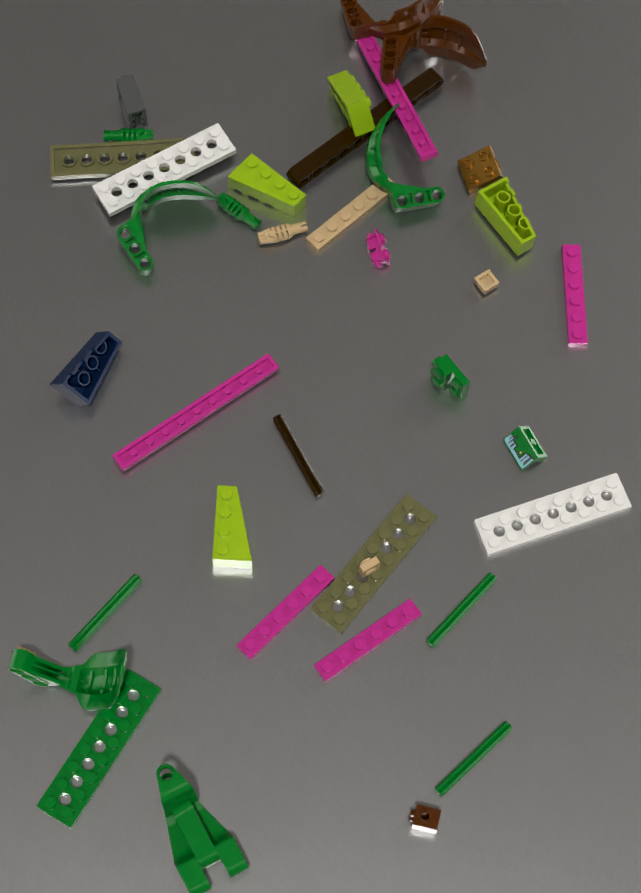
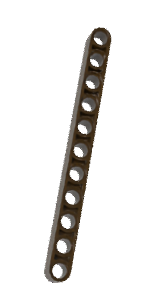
[286,68,444,189]

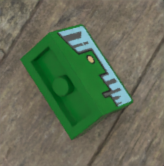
[504,426,547,470]

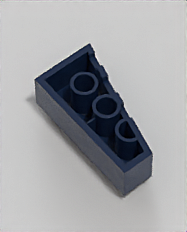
[49,331,122,406]

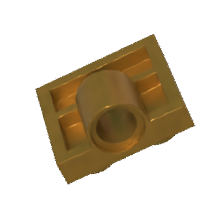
[458,145,503,193]

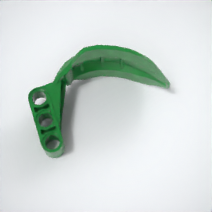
[365,103,445,212]
[117,180,219,276]
[8,648,128,711]

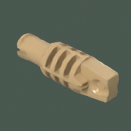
[257,220,308,245]

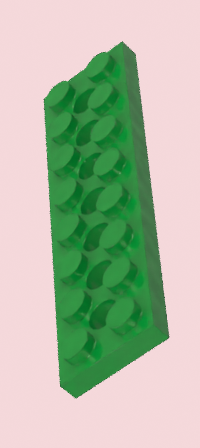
[36,668,162,829]

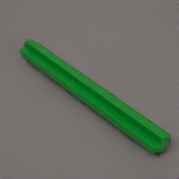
[426,572,497,647]
[68,574,142,652]
[435,721,512,797]

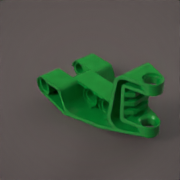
[156,764,249,893]

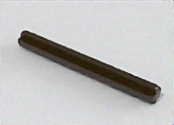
[273,414,324,497]

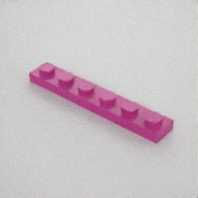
[561,245,588,346]
[236,565,335,661]
[314,599,422,683]

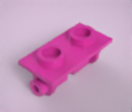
[366,228,391,268]

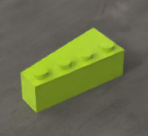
[327,70,375,137]
[228,153,306,217]
[474,176,536,256]
[212,485,252,569]

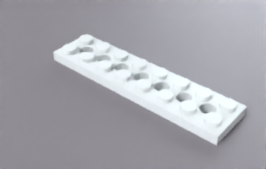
[92,123,236,217]
[473,473,632,557]

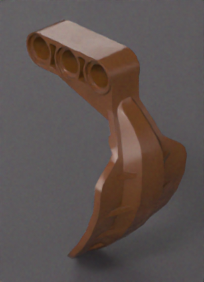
[340,0,444,40]
[381,15,487,84]

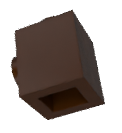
[409,804,441,834]

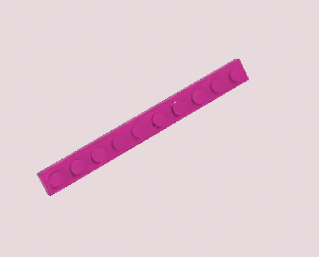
[356,36,438,162]
[112,353,279,472]

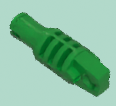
[103,128,154,142]
[216,192,262,230]

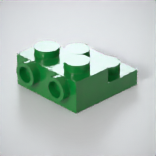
[430,354,470,402]

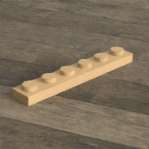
[306,177,393,253]

